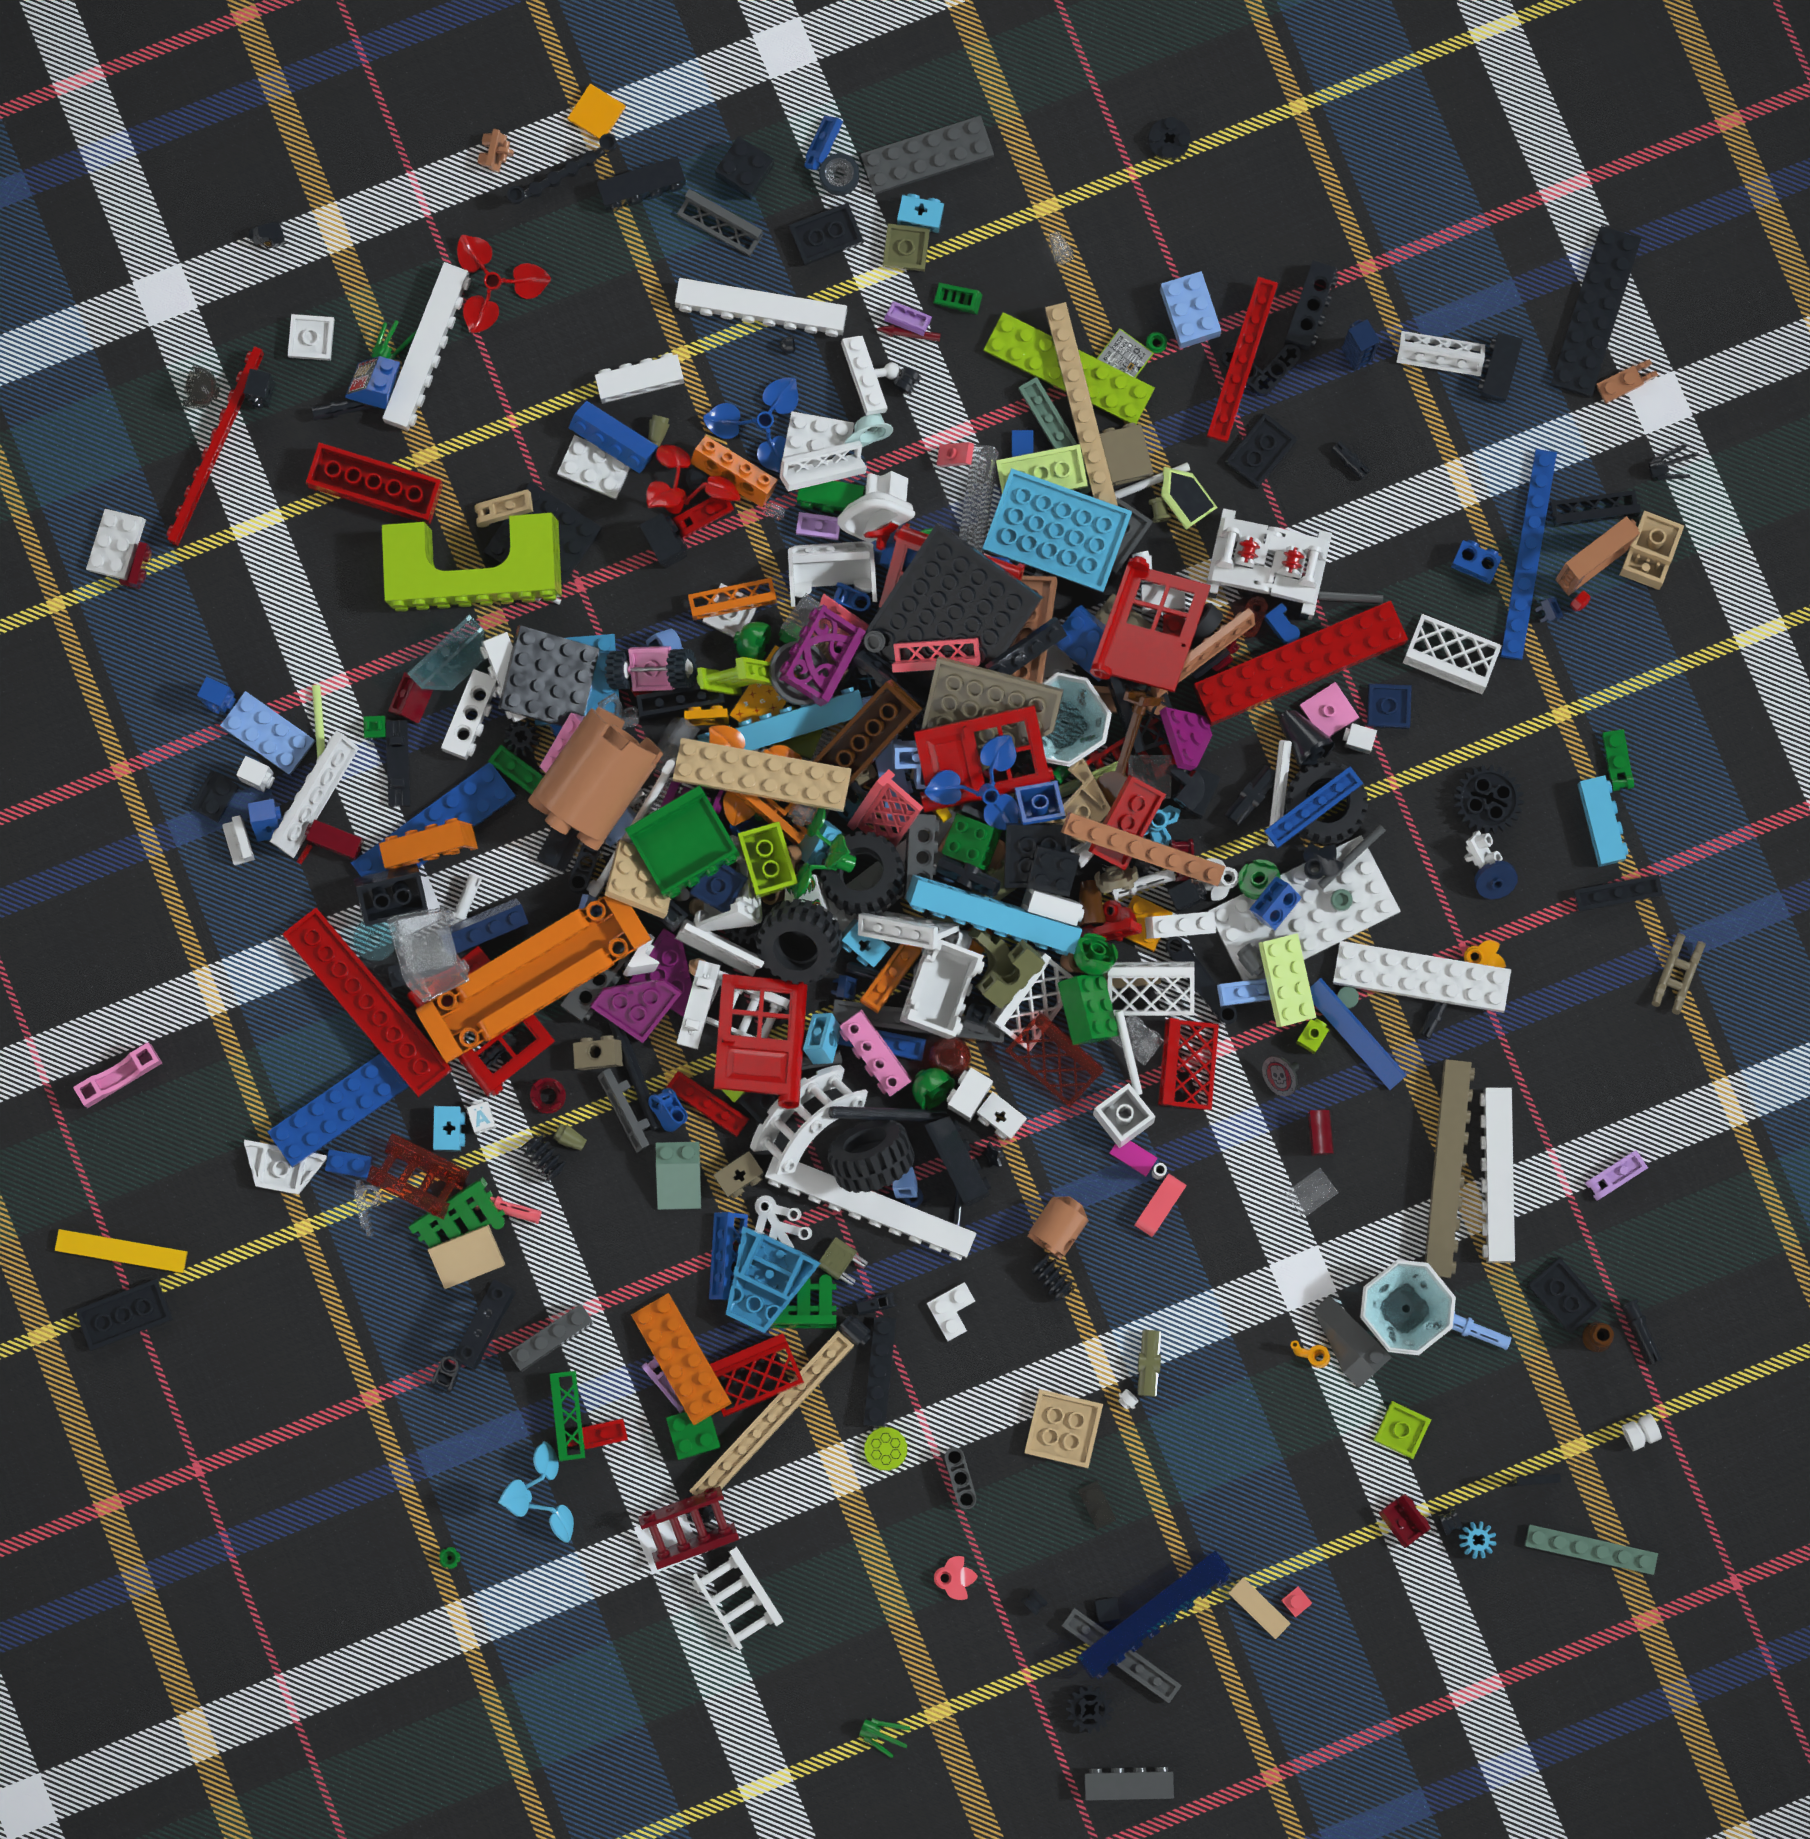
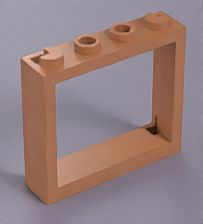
[1555,516,1640,596]

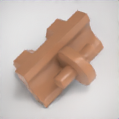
[478,129,514,173]

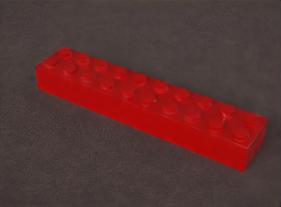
[1193,600,1408,727]

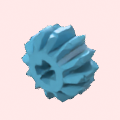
[1459,1522,1496,1559]

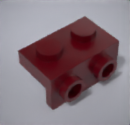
[119,542,152,589]
[1379,1494,1431,1548]

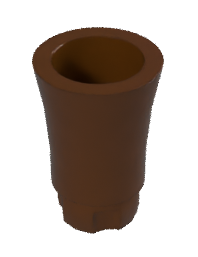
[1077,880,1106,929]
[1582,1322,1614,1352]

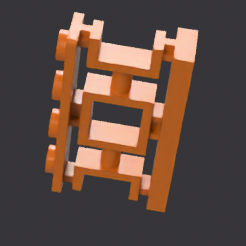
[733,748,826,845]

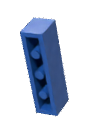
[569,401,658,474]

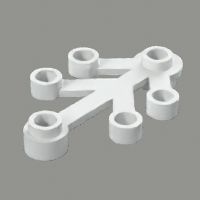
[755,1195,812,1248]

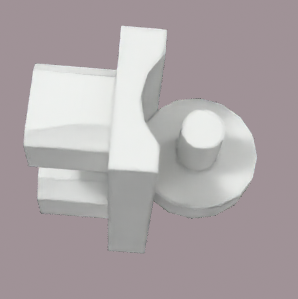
[1464,831,1502,868]

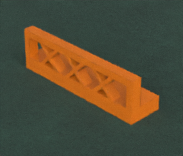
[688,578,777,621]

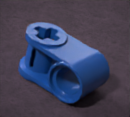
[833,582,872,615]
[648,1088,688,1132]

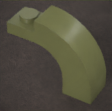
[968,928,1014,1000]

